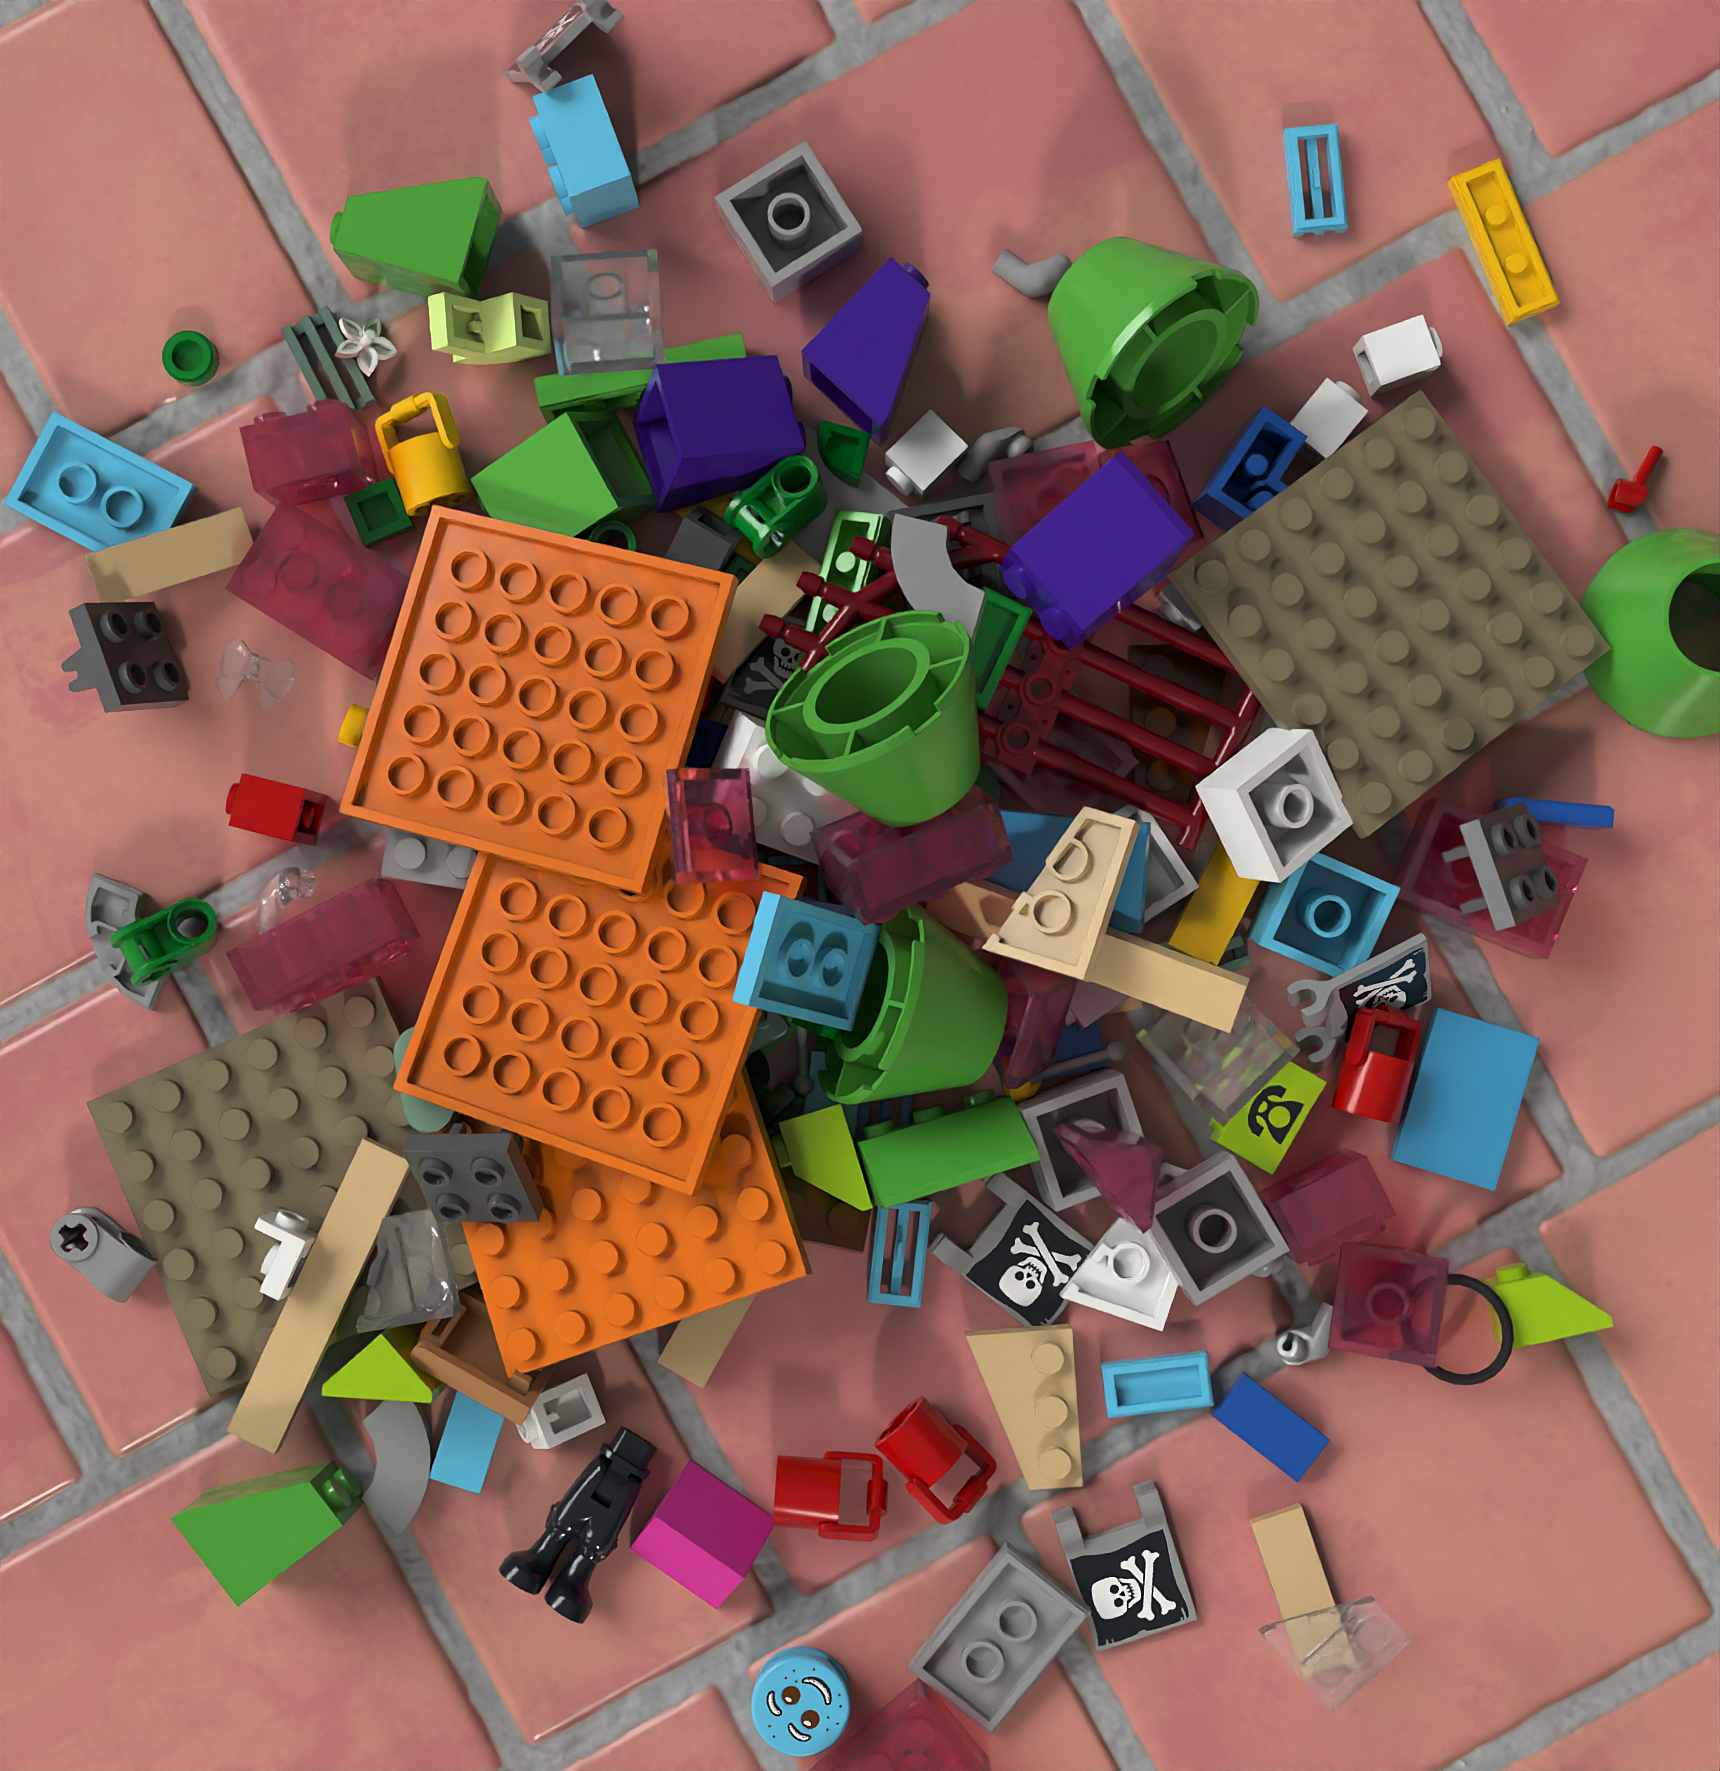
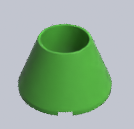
[1047,236,1259,451]
[1580,528,1720,739]
[765,610,981,827]
[815,890,1008,1105]

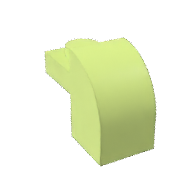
[428,292,552,365]

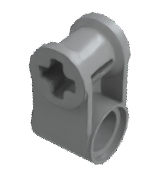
[49,1206,159,1303]

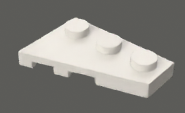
[1059,1160,1188,1331]

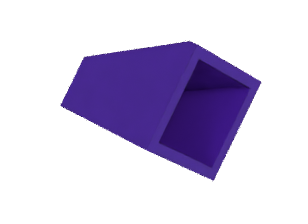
[801,257,930,447]
[633,355,806,514]
[1000,450,1195,651]

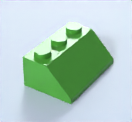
[852,1088,1041,1209]

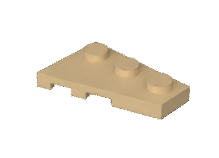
[982,806,1141,983]
[965,1324,1083,1490]

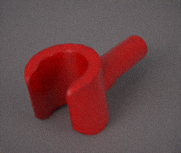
[1607,446,1663,513]

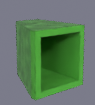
[330,176,503,300]
[470,412,657,540]
[171,1460,364,1607]

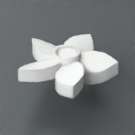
[334,317,398,377]

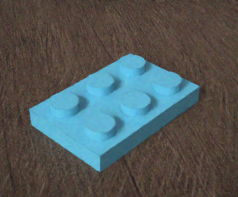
[4,411,198,552]
[732,891,882,1032]

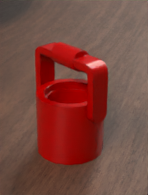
[1331,1004,1422,1125]
[874,1396,997,1525]
[772,1451,889,1542]

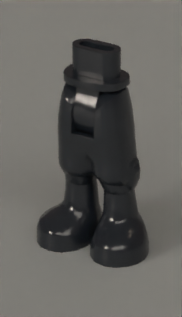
[499,1426,657,1624]

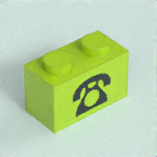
[1209,1048,1327,1175]

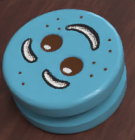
[751,1646,851,1757]

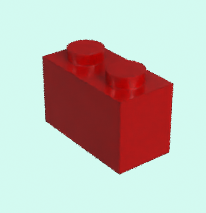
[225,773,328,846]

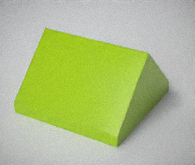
[322,1317,448,1403]

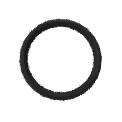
[1404,1274,1514,1385]

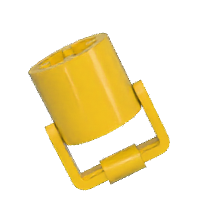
[375,392,473,516]

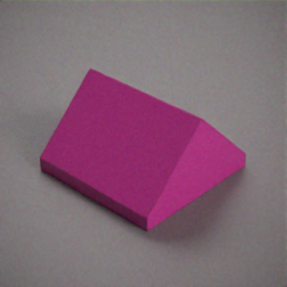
[629,1459,774,1609]

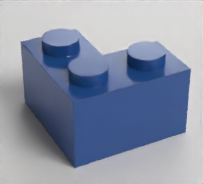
[1190,406,1308,532]

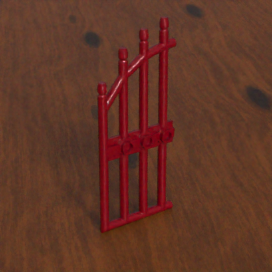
[758,516,1261,852]

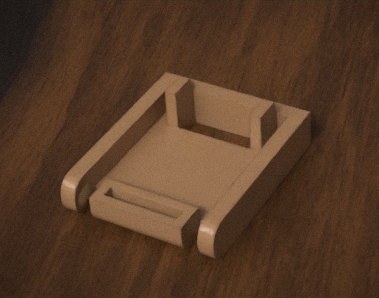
[410,1287,560,1426]

